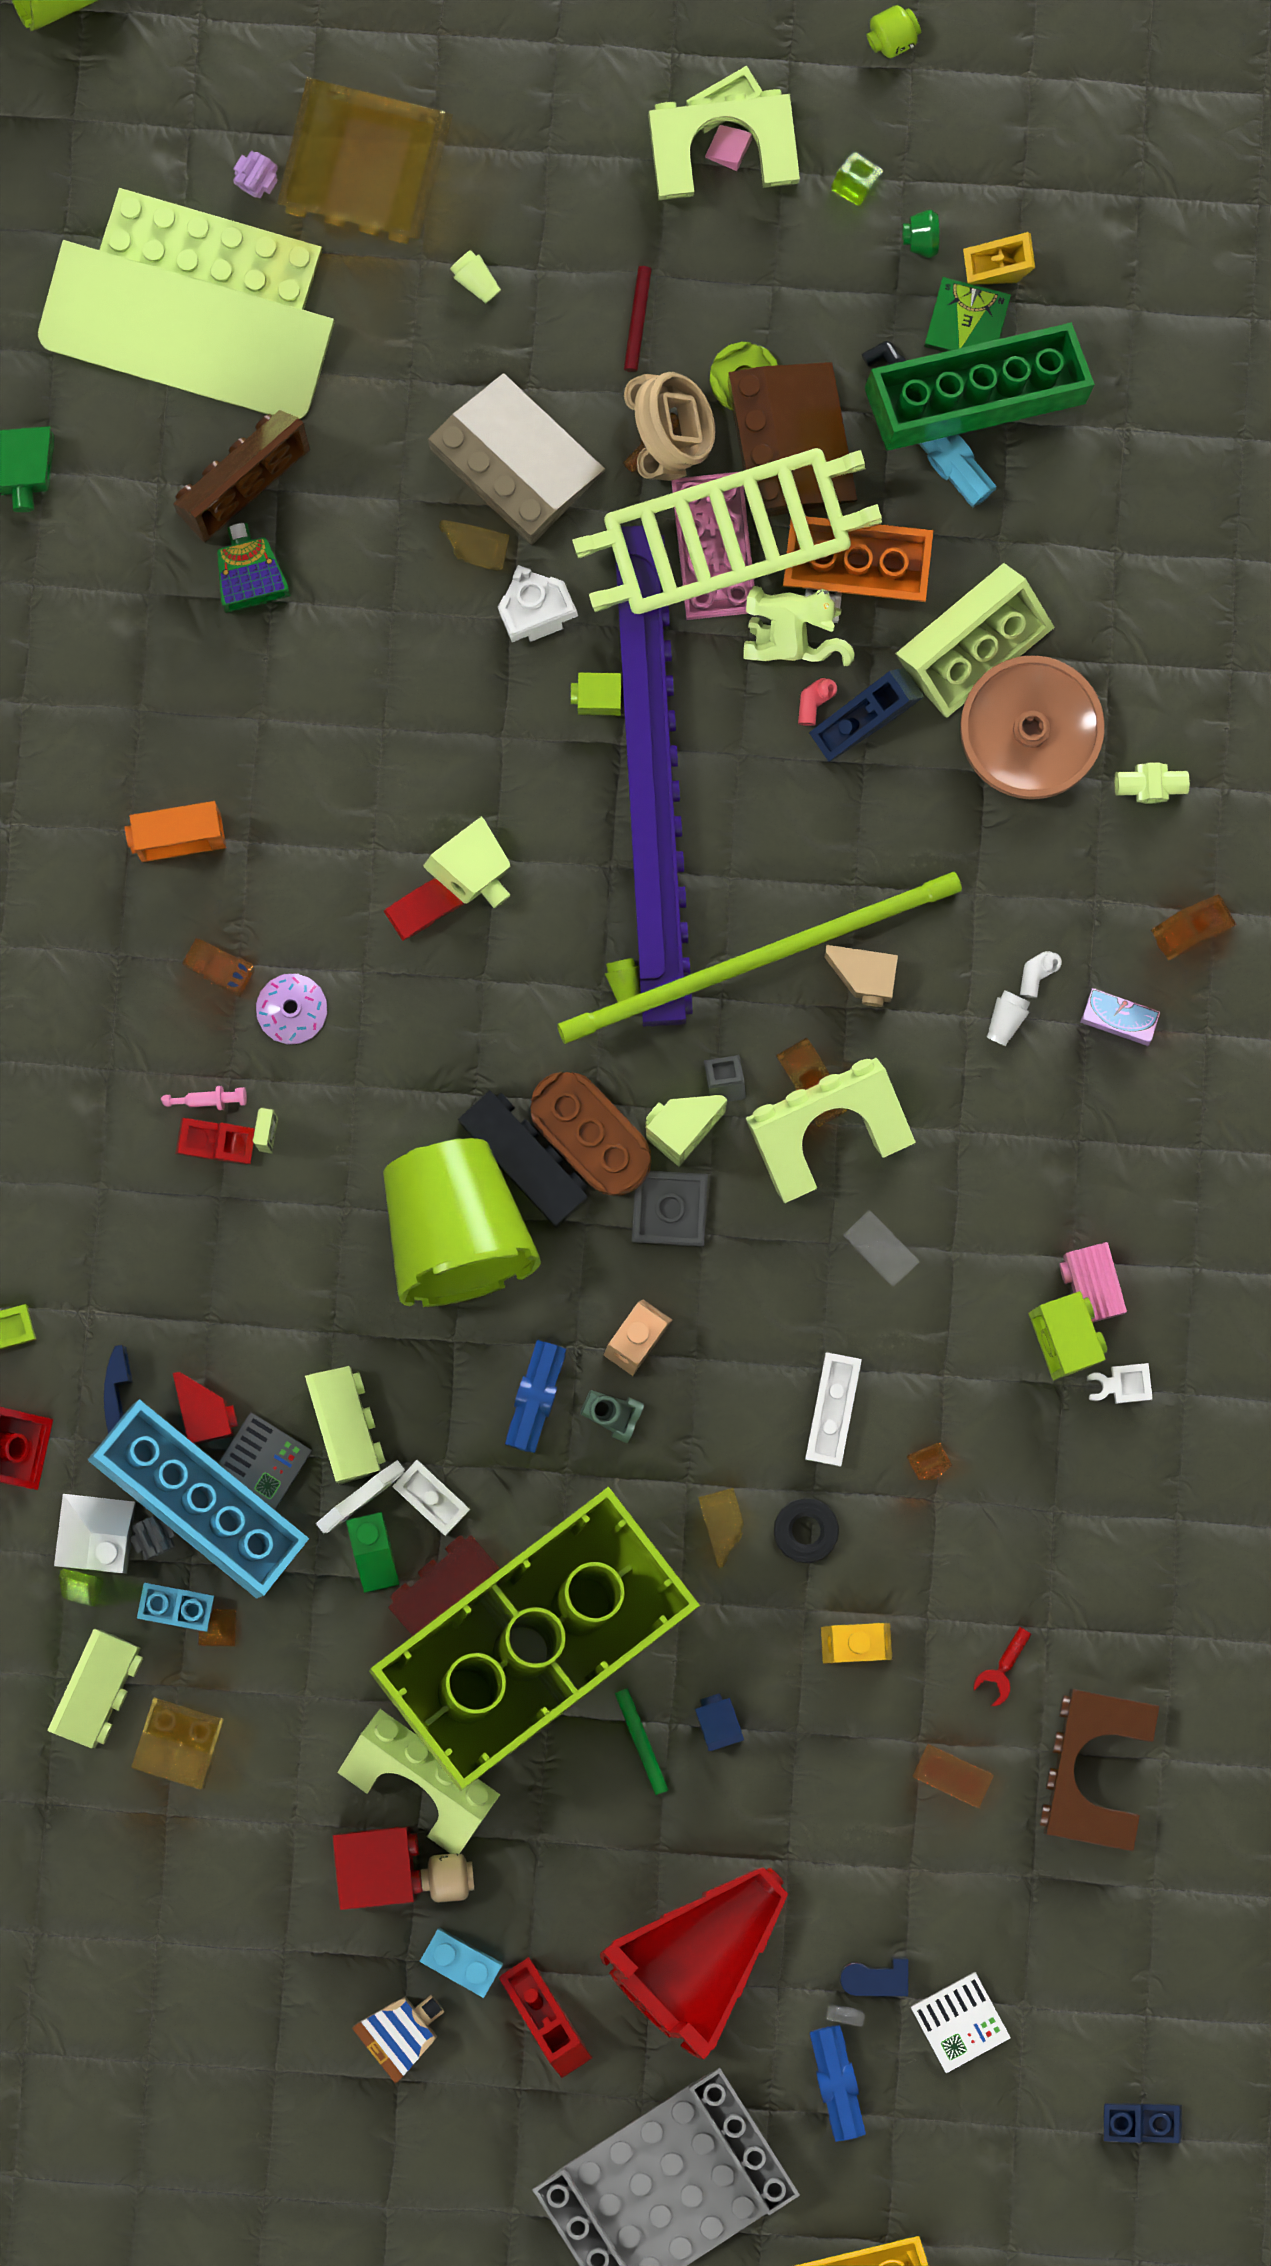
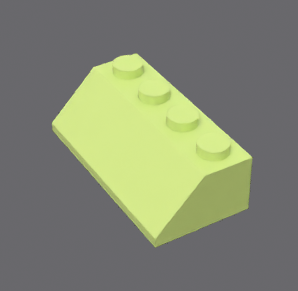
[895,563,1055,718]

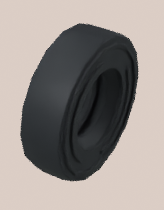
[774,1498,839,1563]

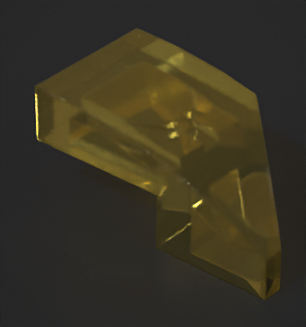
[439,520,510,571]
[698,1488,744,1568]

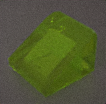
[831,152,883,206]

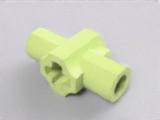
[1114,763,1190,804]

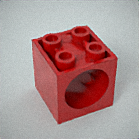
[333,1826,423,1910]

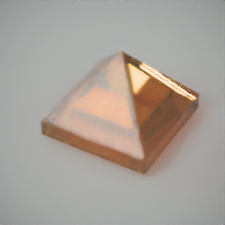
[907,1442,952,1480]
[198,1609,236,1646]

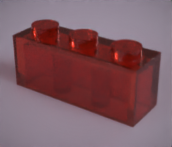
[388,1535,500,1636]

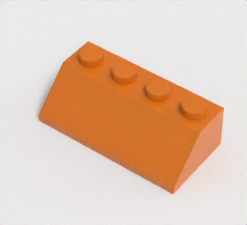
[783,516,934,602]

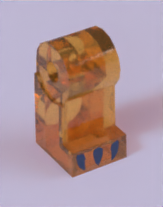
[182,938,255,997]

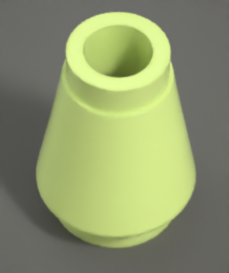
[450,250,501,304]

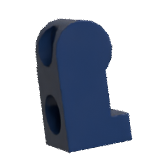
[839,1957,908,1996]

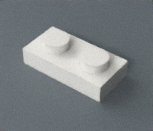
[392,1460,470,1536]

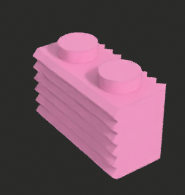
[1059,1242,1127,1323]

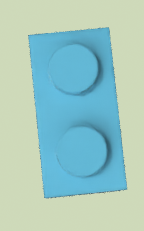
[420,1927,503,1998]

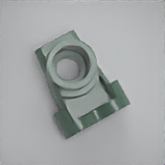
[580,1390,644,1443]

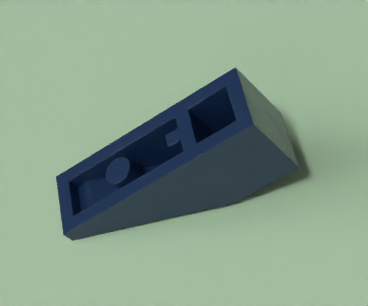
[809,668,924,762]

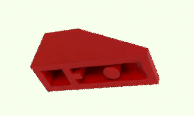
[498,1957,592,2078]

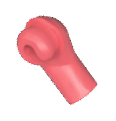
[798,678,837,726]

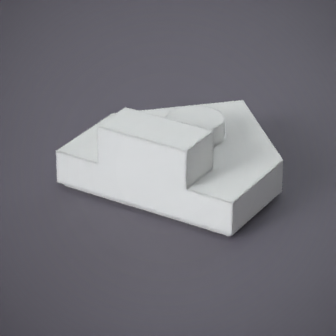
[498,565,578,642]

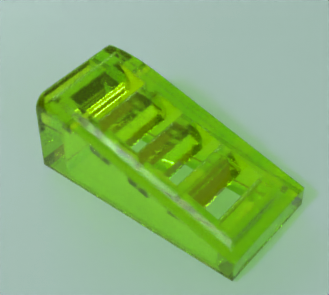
[59,1568,104,1606]

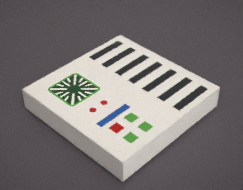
[911,1972,1010,2073]

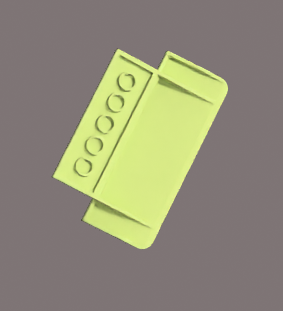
[38,188,335,420]

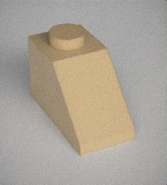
[824,945,898,1007]

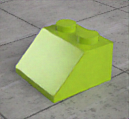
[1028,1291,1107,1381]

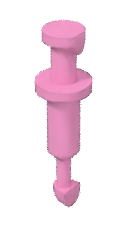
[161,1086,247,1110]

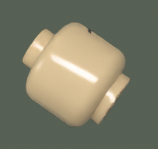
[421,1853,474,1903]

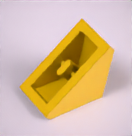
[963,232,1035,285]

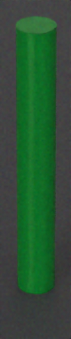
[614,1688,669,1796]

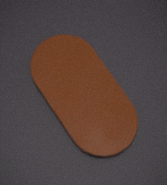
[531,1072,652,1196]

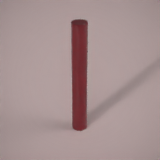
[624,266,652,372]

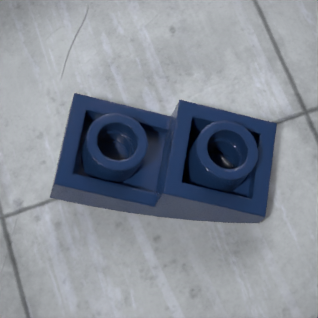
[1104,2103,1182,2143]

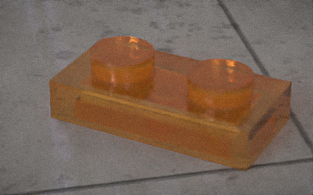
[912,1744,994,1809]

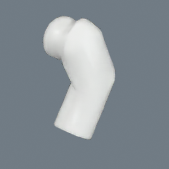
[1020,951,1062,998]

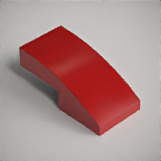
[384,878,465,941]
[175,1118,255,1164]

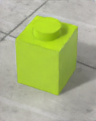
[571,673,621,716]

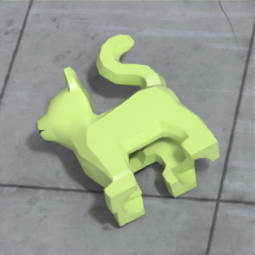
[743,586,855,666]

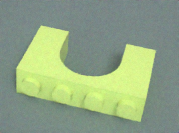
[648,89,800,200]
[745,1058,916,1203]
[337,1709,500,1854]

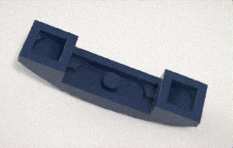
[104,1345,133,1434]

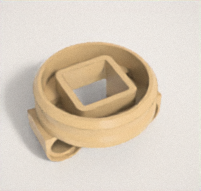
[624,372,715,481]

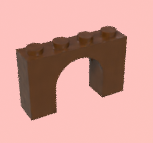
[1039,1689,1160,1851]

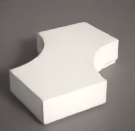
[316,1460,405,1533]

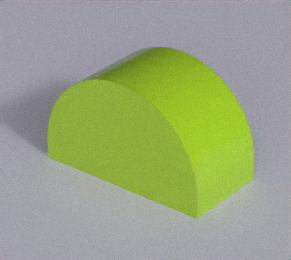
[369,1487,700,1791]

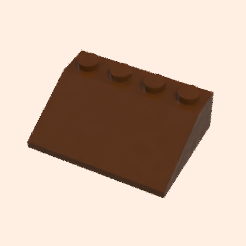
[727,362,857,520]
[173,410,310,543]

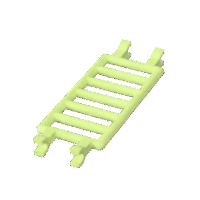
[572,448,882,614]

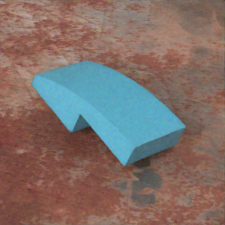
[137,1583,214,1632]

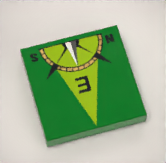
[924,277,1011,352]

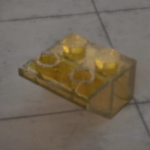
[131,1697,224,1790]

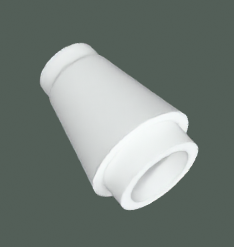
[987,990,1030,1046]

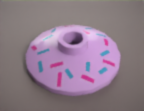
[256,974,327,1045]

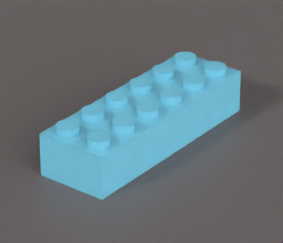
[88,1399,309,1599]

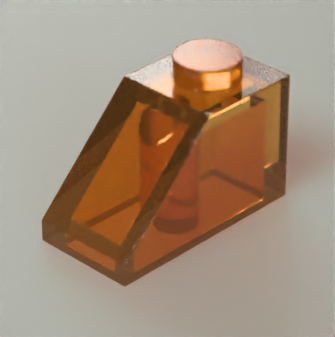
[1151,894,1236,961]
[776,1037,849,1128]

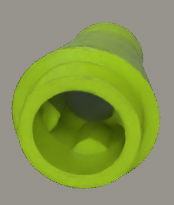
[604,957,640,1002]

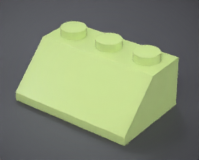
[645,1095,727,1167]
[305,1366,386,1485]
[47,1629,143,1749]

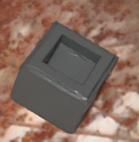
[704,1055,746,1102]

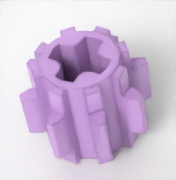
[233,151,278,198]

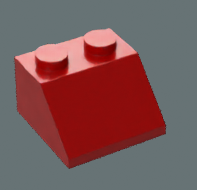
[0,1407,53,1490]

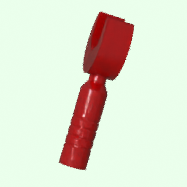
[973,1627,1032,1706]

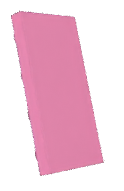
[671,472,755,620]

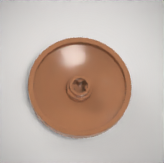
[960,656,1104,799]

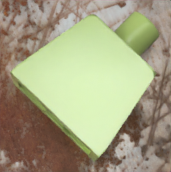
[423,816,511,909]

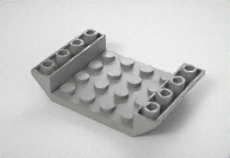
[532,2068,800,2266]

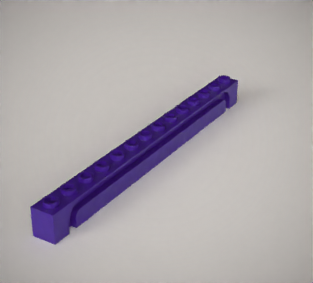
[616,525,693,1027]

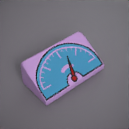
[1080,988,1160,1046]

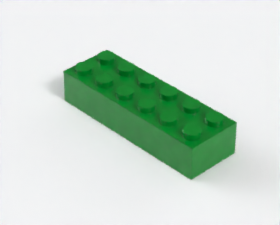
[864,322,1095,451]

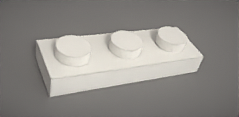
[805,1352,862,1467]

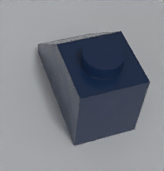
[695,1693,744,1751]

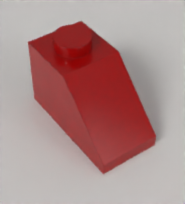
[173,1371,238,1445]

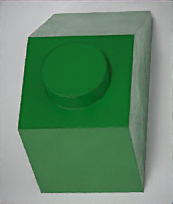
[346,1512,400,1593]

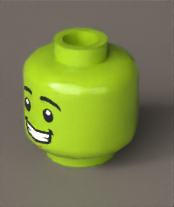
[866,5,921,59]

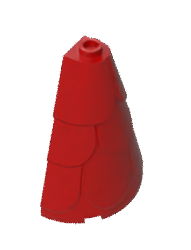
[600,1867,788,2060]

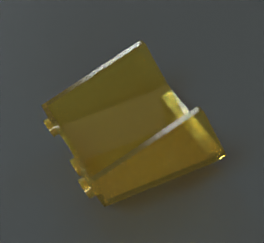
[277,77,453,244]

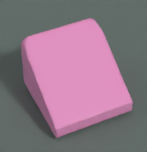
[705,125,752,171]

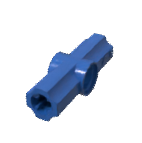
[505,1340,566,1454]
[809,2024,866,2142]

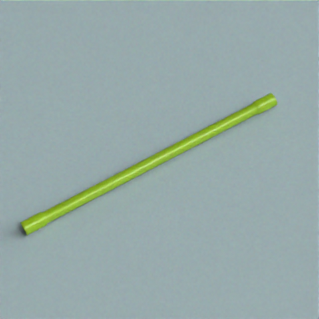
[557,871,962,1044]

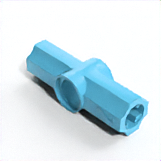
[919,434,997,508]

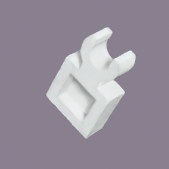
[1087,1363,1152,1404]

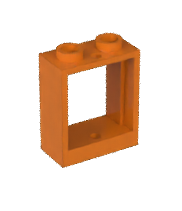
[125,801,226,862]

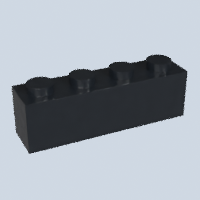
[458,1091,588,1229]

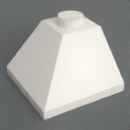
[54,1494,136,1574]

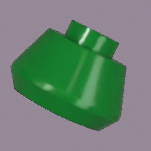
[902,209,939,258]

